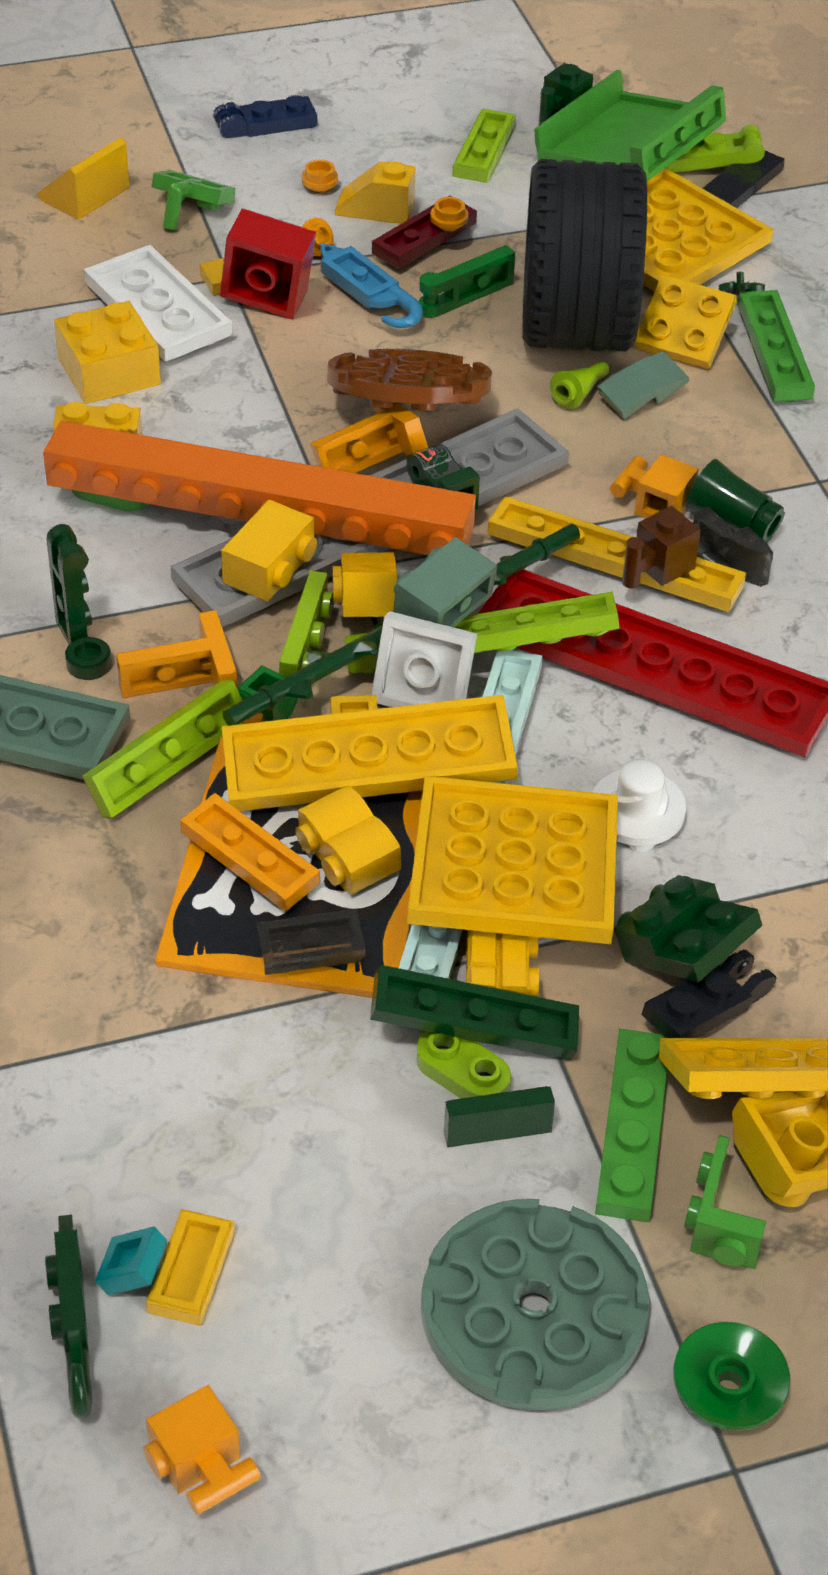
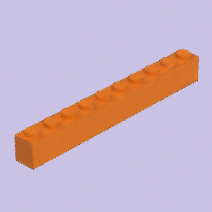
[43,420,476,555]

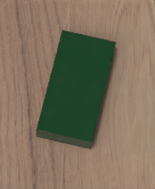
[444,1086,555,1148]

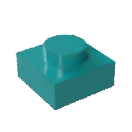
[94,1226,167,1295]

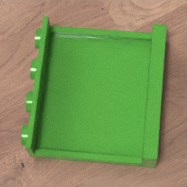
[534,70,726,182]

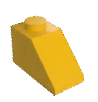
[335,161,416,224]

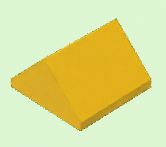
[37,137,130,220]

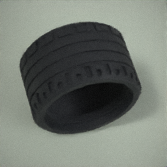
[522,159,647,352]

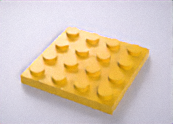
[643,168,774,292]
[407,776,618,944]

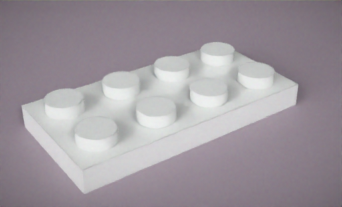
[83,245,233,362]

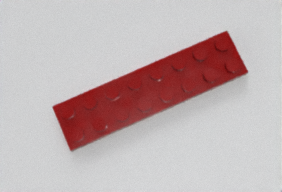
[477,569,828,758]

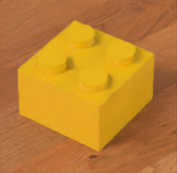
[54,300,161,405]

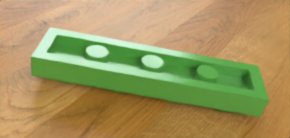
[738,290,815,402]
[595,1028,667,1223]

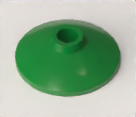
[673,1322,790,1430]

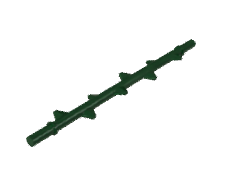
[222,524,580,726]

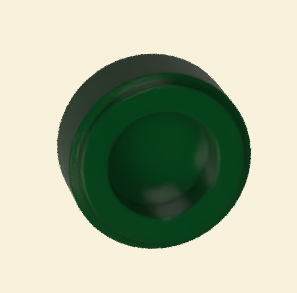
[65,637,112,680]

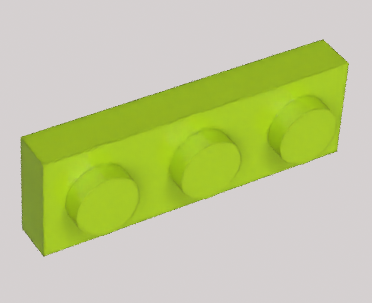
[279,570,334,677]

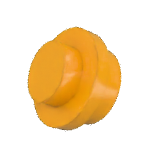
[302,159,338,193]
[430,197,468,231]

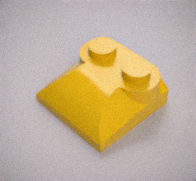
[732,1091,828,1207]

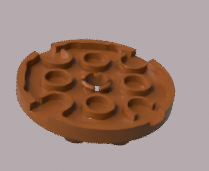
[327,349,492,411]

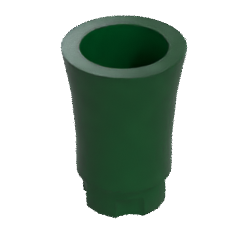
[686,459,785,544]

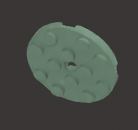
[421,1199,649,1410]

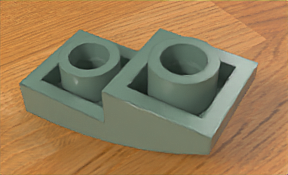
[598,351,689,420]

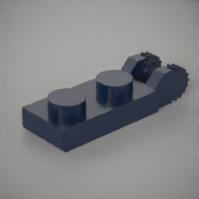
[213,95,318,138]

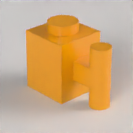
[610,454,699,519]
[143,1384,261,1515]

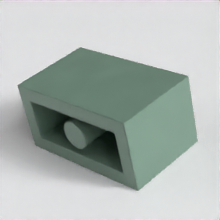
[393,537,497,627]

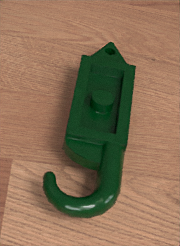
[45,1214,92,1419]

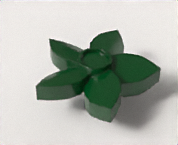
[719,272,765,296]

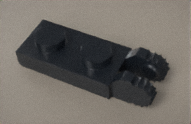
[641,949,777,1038]

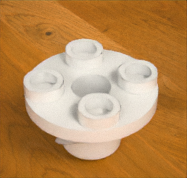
[592,759,686,852]

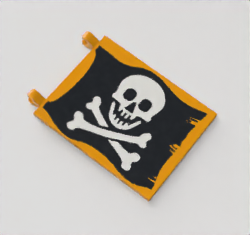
[155,713,423,998]

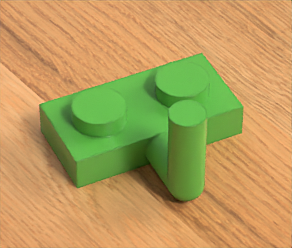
[151,170,236,230]

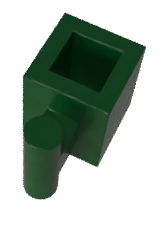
[538,62,593,126]

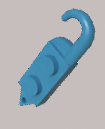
[320,243,423,328]

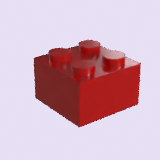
[220,208,316,320]

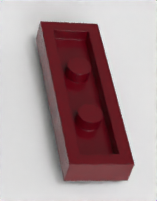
[372,195,477,270]

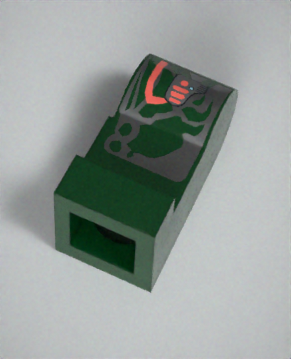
[406,444,480,510]

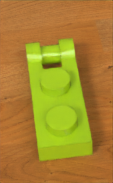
[666,125,765,173]

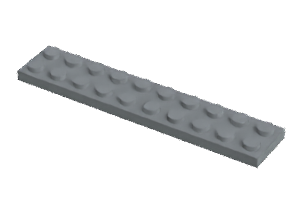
[171,408,569,628]

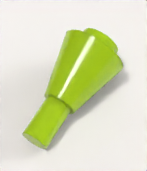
[550,361,609,410]

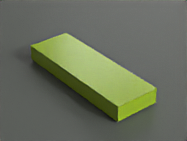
[452,108,516,183]

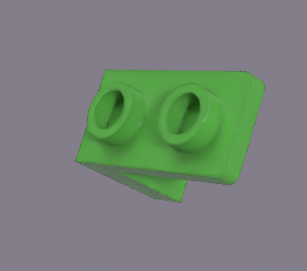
[684,1135,766,1269]

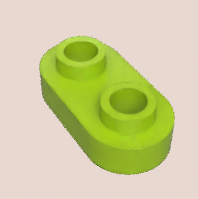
[417,1031,511,1098]

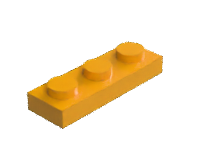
[180,793,320,912]

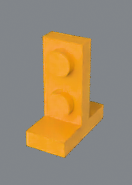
[310,403,428,473]
[116,610,237,699]

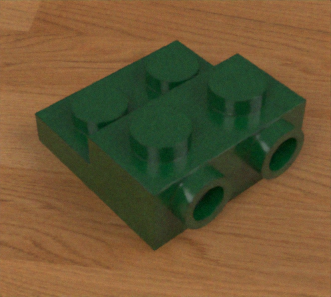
[614,875,763,982]

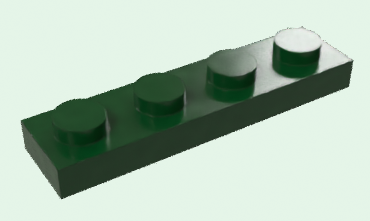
[370,965,579,1060]

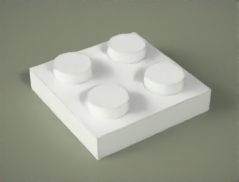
[372,611,477,707]

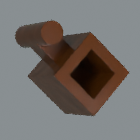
[622,505,701,589]

